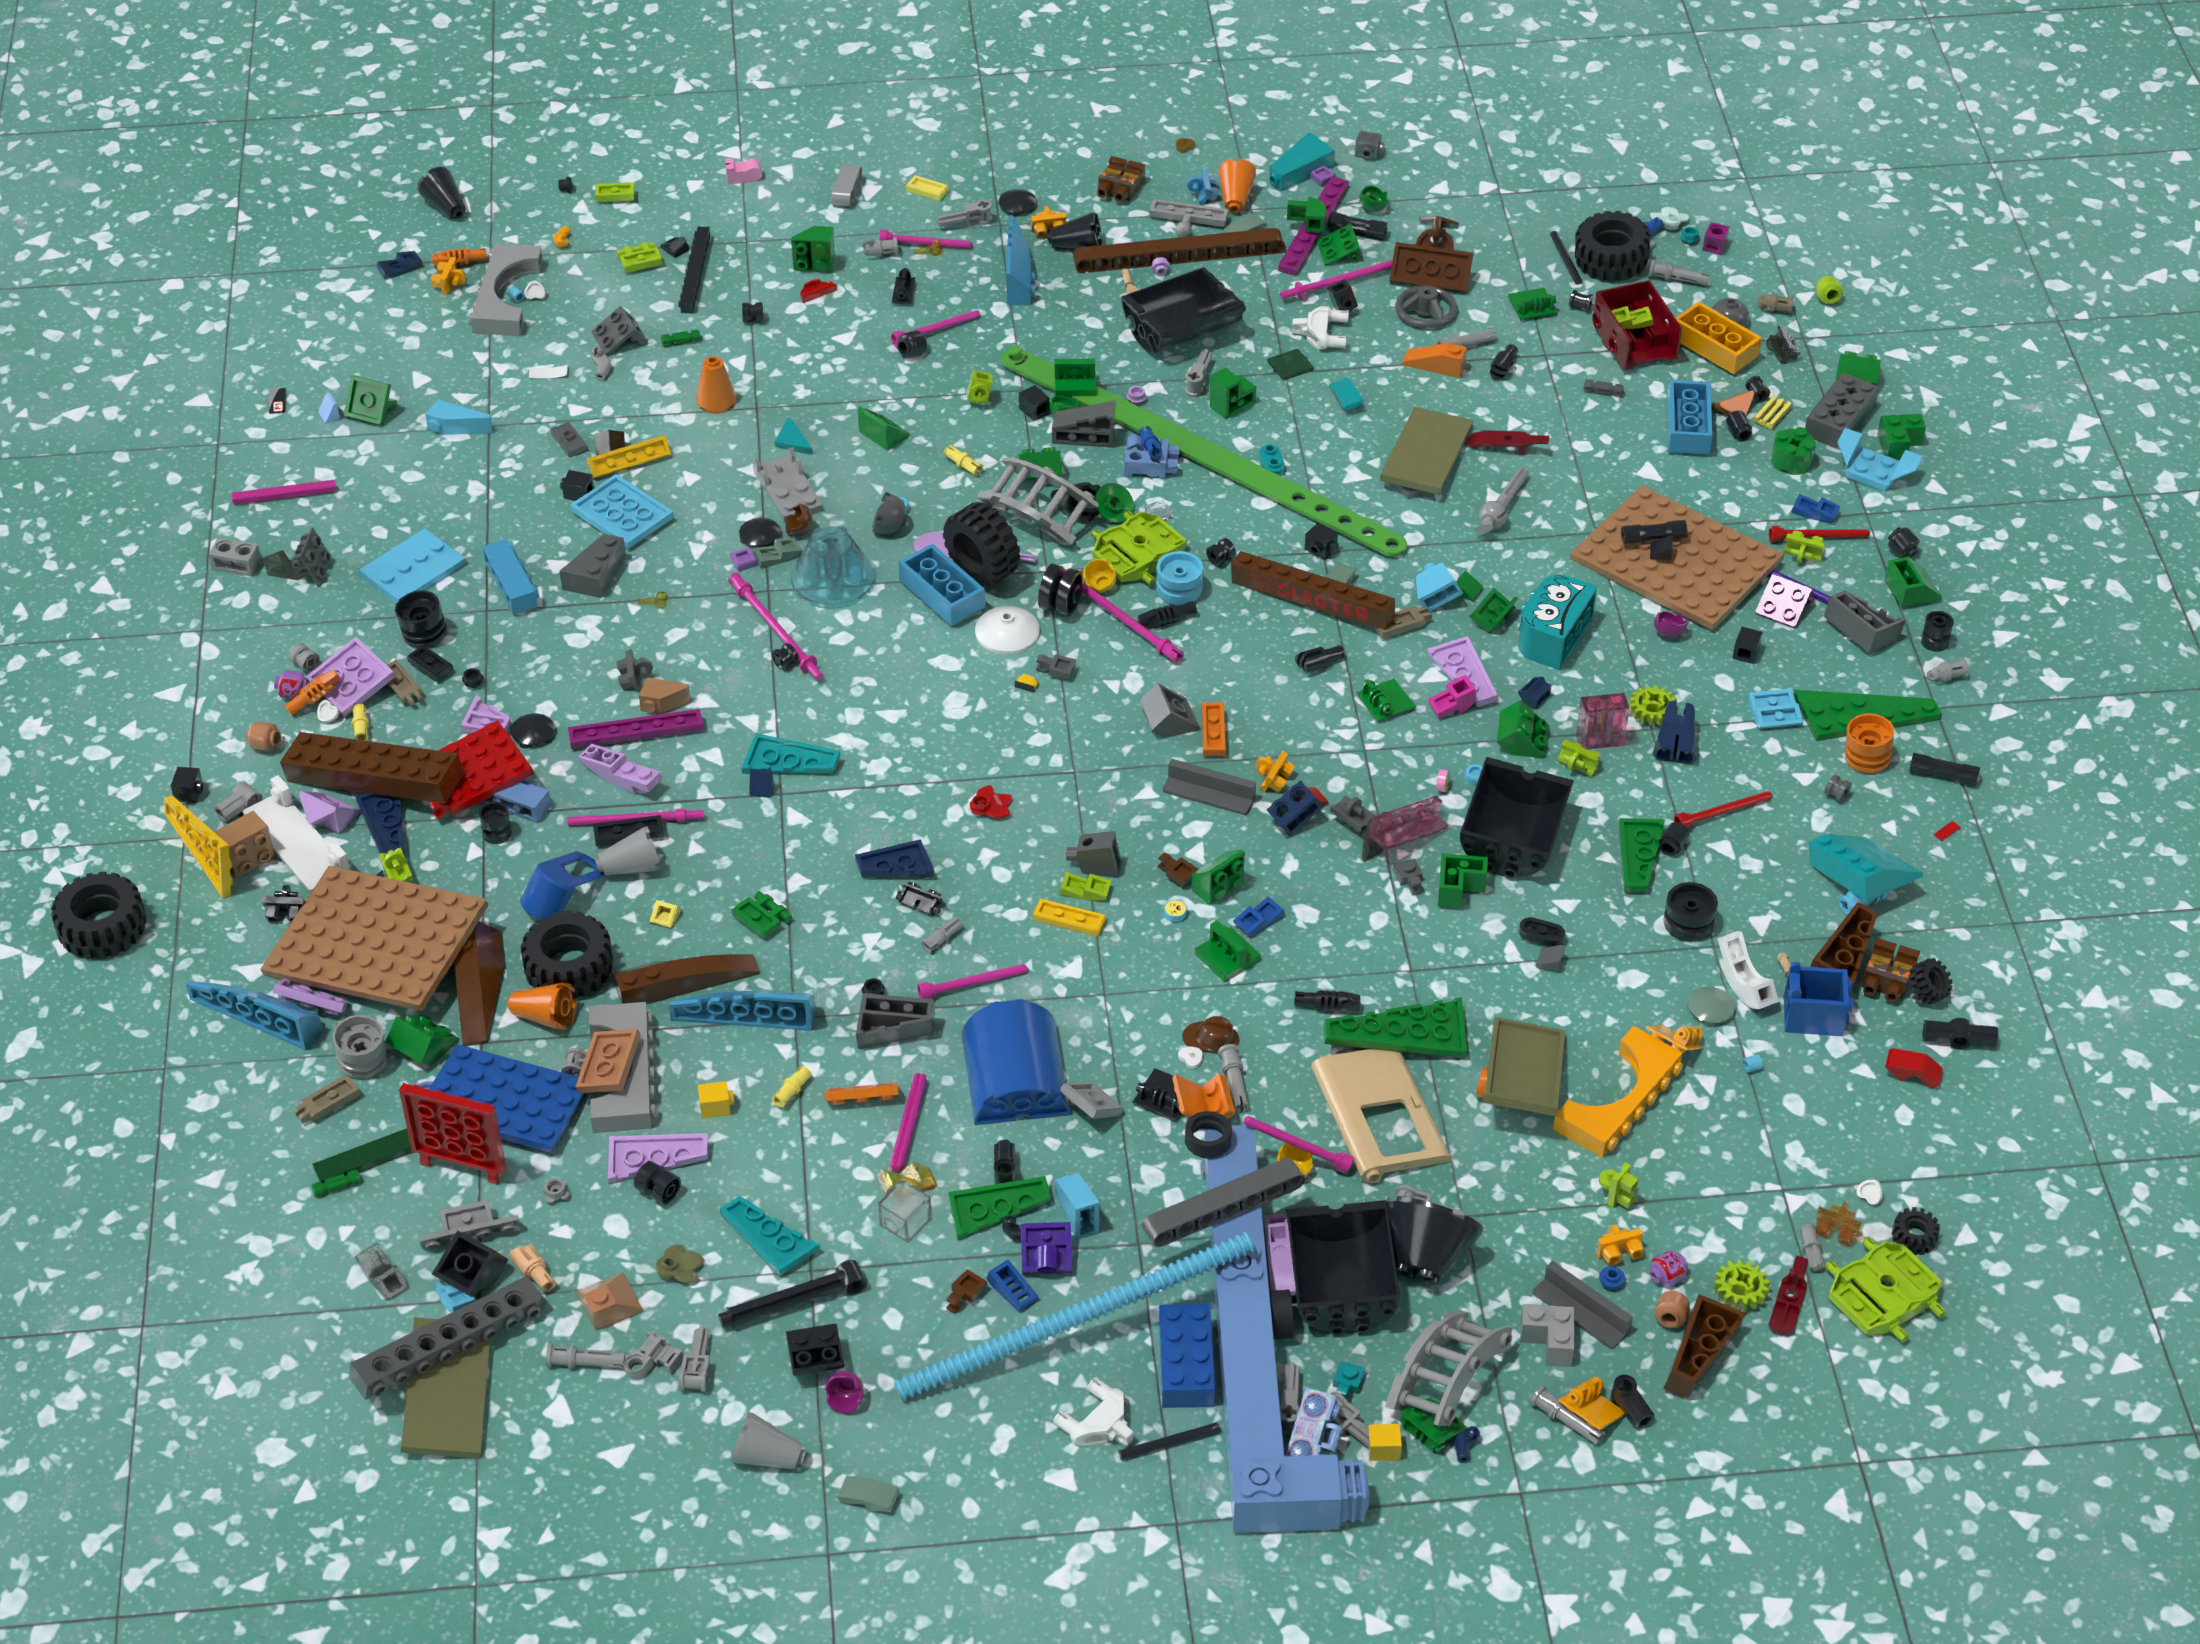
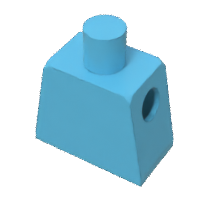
[1416,563,1463,612]

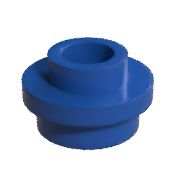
[1599,1267,1625,1291]

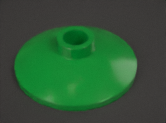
[1095,483,1134,523]

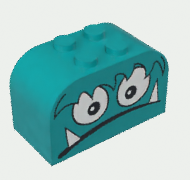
[1518,575,1598,670]

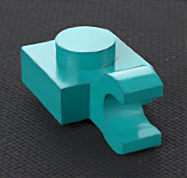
[1333,1361,1365,1400]

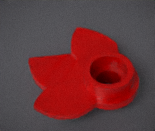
[970,785,1012,818]

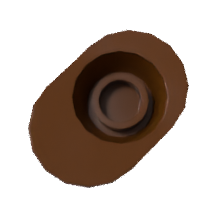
[1182,1016,1239,1053]

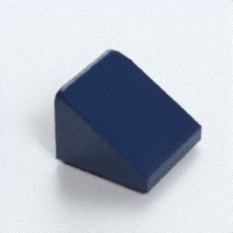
[749,769,774,798]

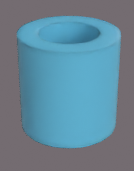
[508,286,525,303]
[1742,1054,1763,1073]

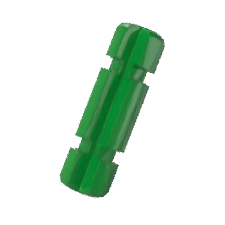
[661,329,701,347]
[311,1170,361,1197]

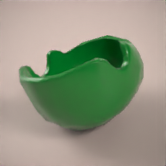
[1359,185,1390,212]
[1049,395,1081,415]

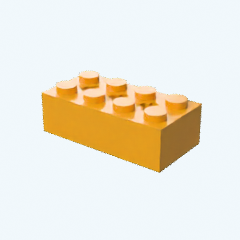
[1676,301,1762,374]

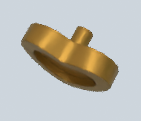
[1176,138,1195,153]

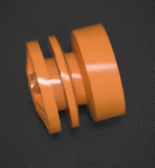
[1845,714,1894,773]

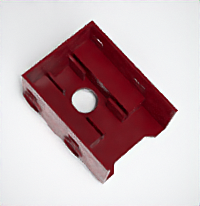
[1592,280,1682,371]

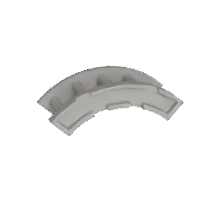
[976,456,1099,545]
[1385,1310,1513,1426]

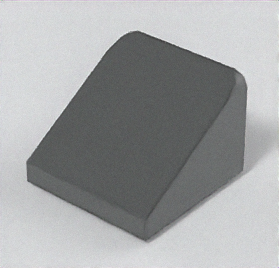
[1536,945,1565,973]

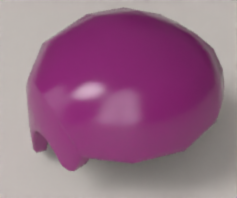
[1654,611,1689,638]
[825,1371,864,1414]

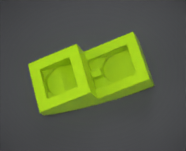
[1612,306,1654,329]
[1059,872,1111,900]

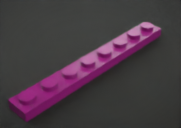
[1278,176,1349,276]

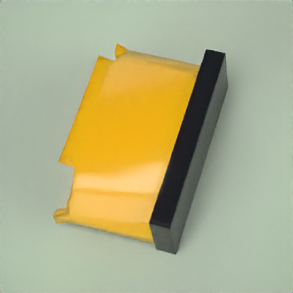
[1014,674,1039,693]

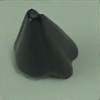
[1050,482,1100,523]

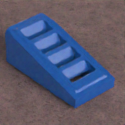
[986,1259,1039,1312]

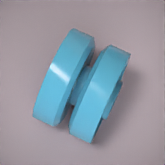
[1156,551,1204,605]

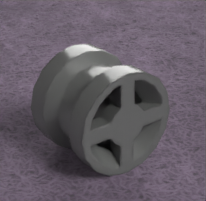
[1824,775,1852,802]

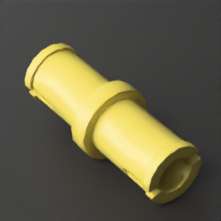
[944,444,983,476]
[351,704,369,741]
[771,1066,812,1108]

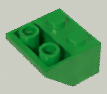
[791,226,835,273]
[1836,351,1881,385]
[1016,447,1062,479]
[1885,557,1942,607]
[1497,700,1549,758]
[1191,849,1245,905]
[385,1014,459,1064]

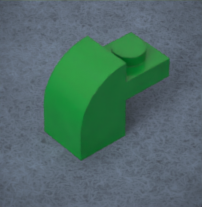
[1287,197,1326,233]

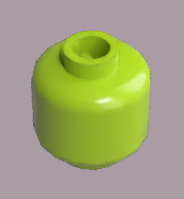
[1815,275,1844,305]

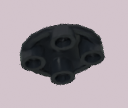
[998,189,1037,217]
[739,517,781,547]
[510,713,555,749]

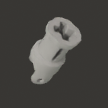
[863,237,898,257]
[1927,658,1969,681]

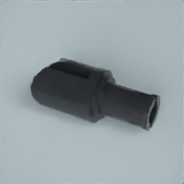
[1490,344,1518,380]
[1295,645,1345,673]

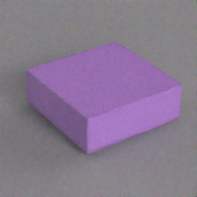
[1309,165,1336,187]
[730,547,758,572]

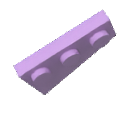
[272,978,348,1015]

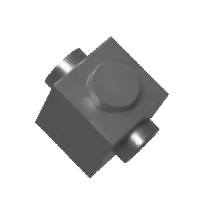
[1355,131,1384,161]

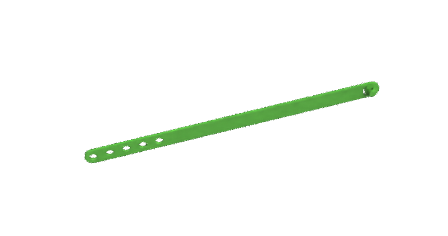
[1001,346,1407,557]

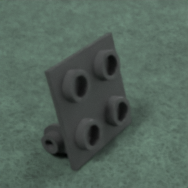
[291,527,332,587]

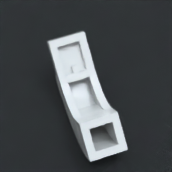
[1717,931,1779,1009]

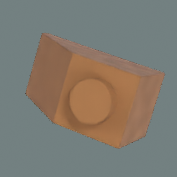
[639,677,691,714]

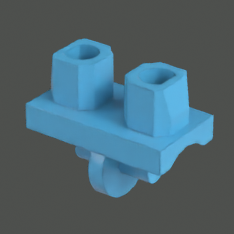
[1187,168,1219,205]

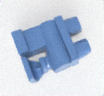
[1124,434,1180,479]

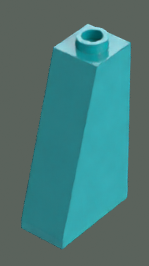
[1269,132,1335,191]

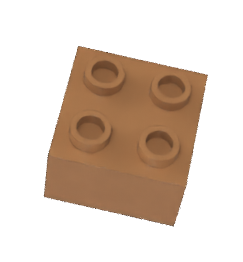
[214,810,275,878]

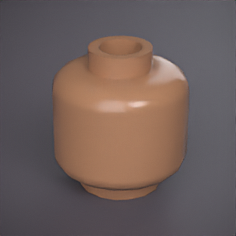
[246,721,281,751]
[1655,1290,1690,1329]

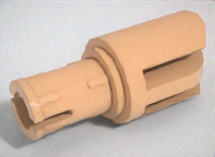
[509,1244,556,1293]

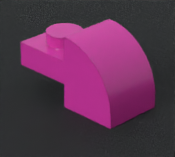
[1428,675,1476,719]

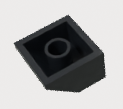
[432,1230,509,1296]

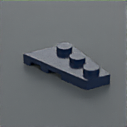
[855,839,934,877]

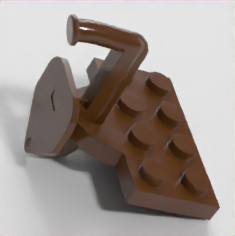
[1389,216,1474,293]

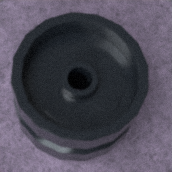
[1038,563,1083,616]
[1663,882,1718,942]

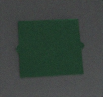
[1267,348,1314,381]

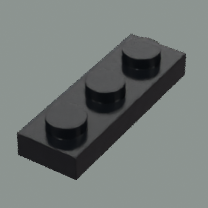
[593,815,664,847]

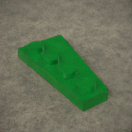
[948,1176,1050,1240]

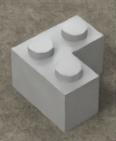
[1520,1304,1574,1367]

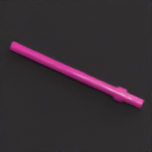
[567,808,704,826]

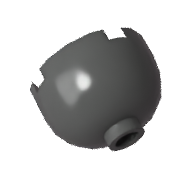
[1712,298,1749,328]
[872,492,909,535]

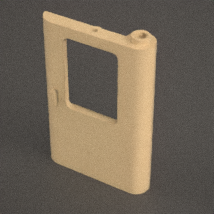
[1311,1049,1452,1183]

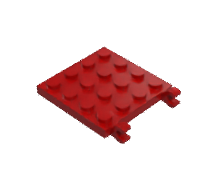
[430,720,534,819]
[399,1083,507,1184]

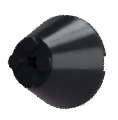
[1386,1196,1484,1285]

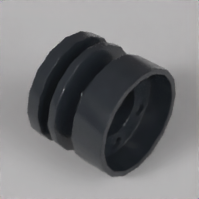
[395,590,447,648]

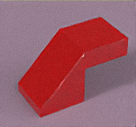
[1885,1048,1943,1089]

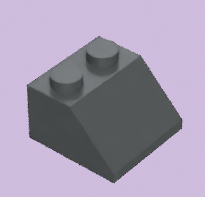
[1140,683,1200,737]

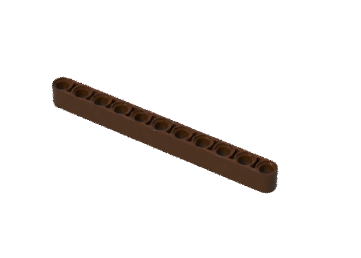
[1073,228,1285,273]

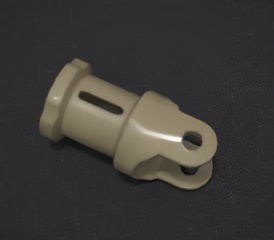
[1757,294,1794,314]

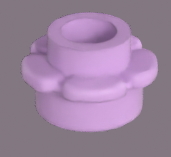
[1151,257,1170,275]
[1126,386,1146,404]

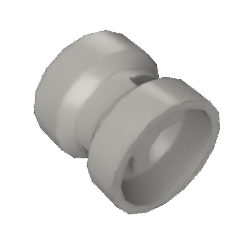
[289,643,320,672]

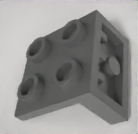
[591,306,648,356]

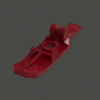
[1467,430,1550,455]
[1768,1255,1808,1335]

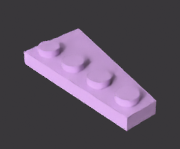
[1427,636,1498,707]
[608,1133,708,1184]

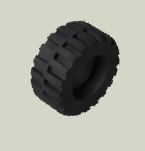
[1575,211,1650,281]
[943,502,1021,587]
[51,872,147,960]
[521,911,613,999]

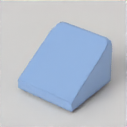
[319,392,340,423]

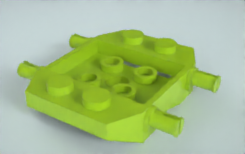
[1091,511,1187,586]
[1825,1236,1947,1343]

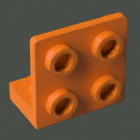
[1172,1073,1235,1119]

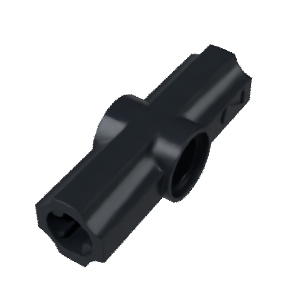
[1922,1018,1998,1050]

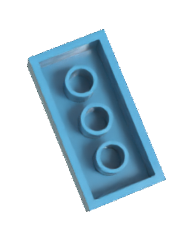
[1667,380,1712,454]
[899,543,985,626]

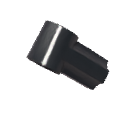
[993,1140,1017,1184]
[1610,1374,1655,1429]

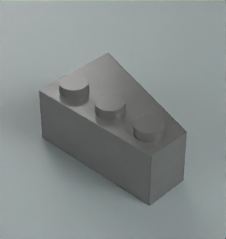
[1052,400,1116,448]
[560,534,626,598]
[1824,590,1906,653]
[856,993,935,1048]

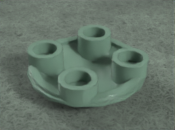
[1687,987,1735,1027]

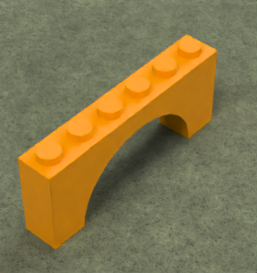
[1553,1026,1683,1158]

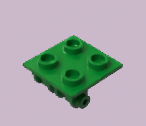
[1316,224,1360,266]
[1507,288,1558,320]
[1356,679,1416,722]
[1399,1397,1468,1453]

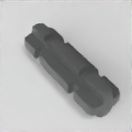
[1583,379,1624,397]

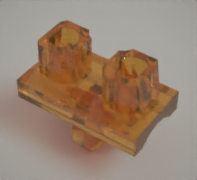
[1816,1201,1862,1246]

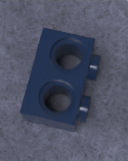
[1267,780,1323,836]

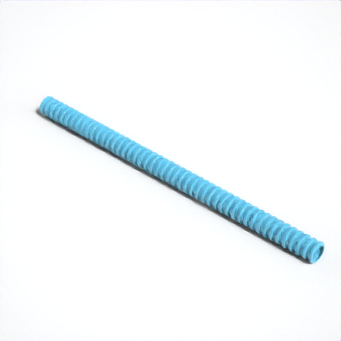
[895,1232,1255,1401]

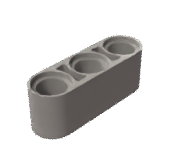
[831,165,862,207]

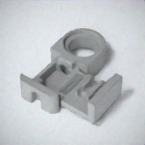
[623,1331,683,1380]

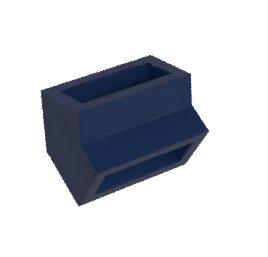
[1518,676,1552,710]

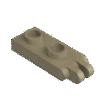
[1374,606,1432,639]
[387,659,422,706]
[293,1074,361,1123]

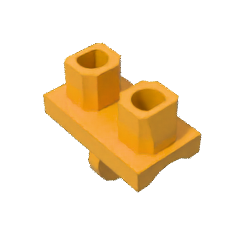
[1030,206,1066,238]
[431,257,466,295]
[1255,751,1295,793]
[1596,1224,1644,1266]

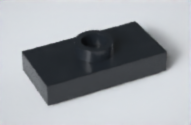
[407,645,453,681]

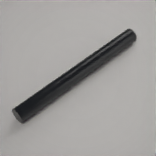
[1550,231,1582,285]
[1118,1422,1220,1460]

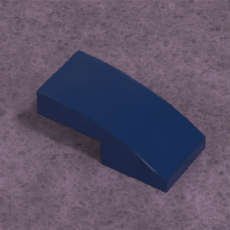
[377,251,422,279]

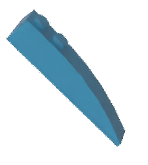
[1006,216,1035,305]
[186,981,323,1050]
[669,991,816,1031]

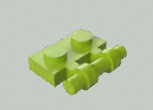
[616,242,663,273]

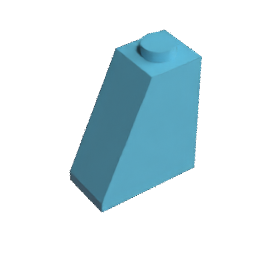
[1055,1173,1099,1239]

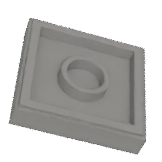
[1059,1082,1124,1118]

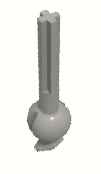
[1475,467,1529,533]

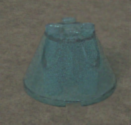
[791,526,876,609]

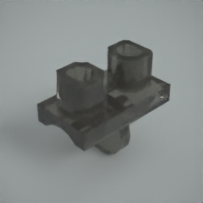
[1766,325,1801,364]

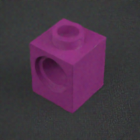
[1702,222,1730,255]

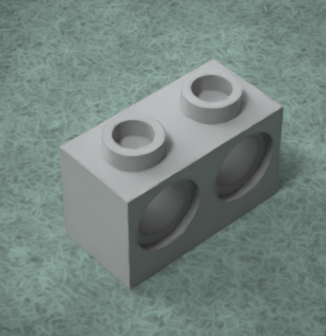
[208,537,261,577]

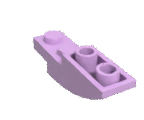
[578,744,663,793]
[1264,1213,1296,1295]

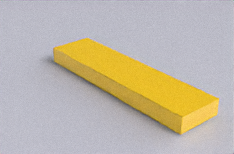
[586,435,672,479]

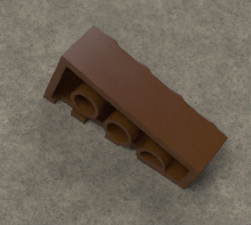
[1810,902,1878,990]

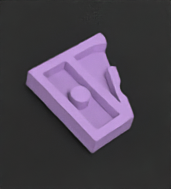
[461,696,511,733]

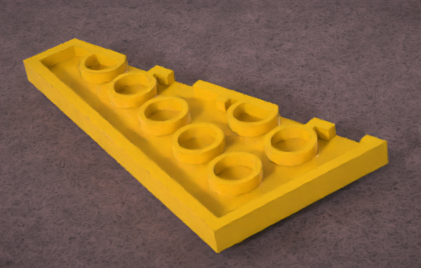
[164,795,233,898]

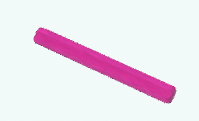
[231,480,336,505]
[890,1073,927,1173]

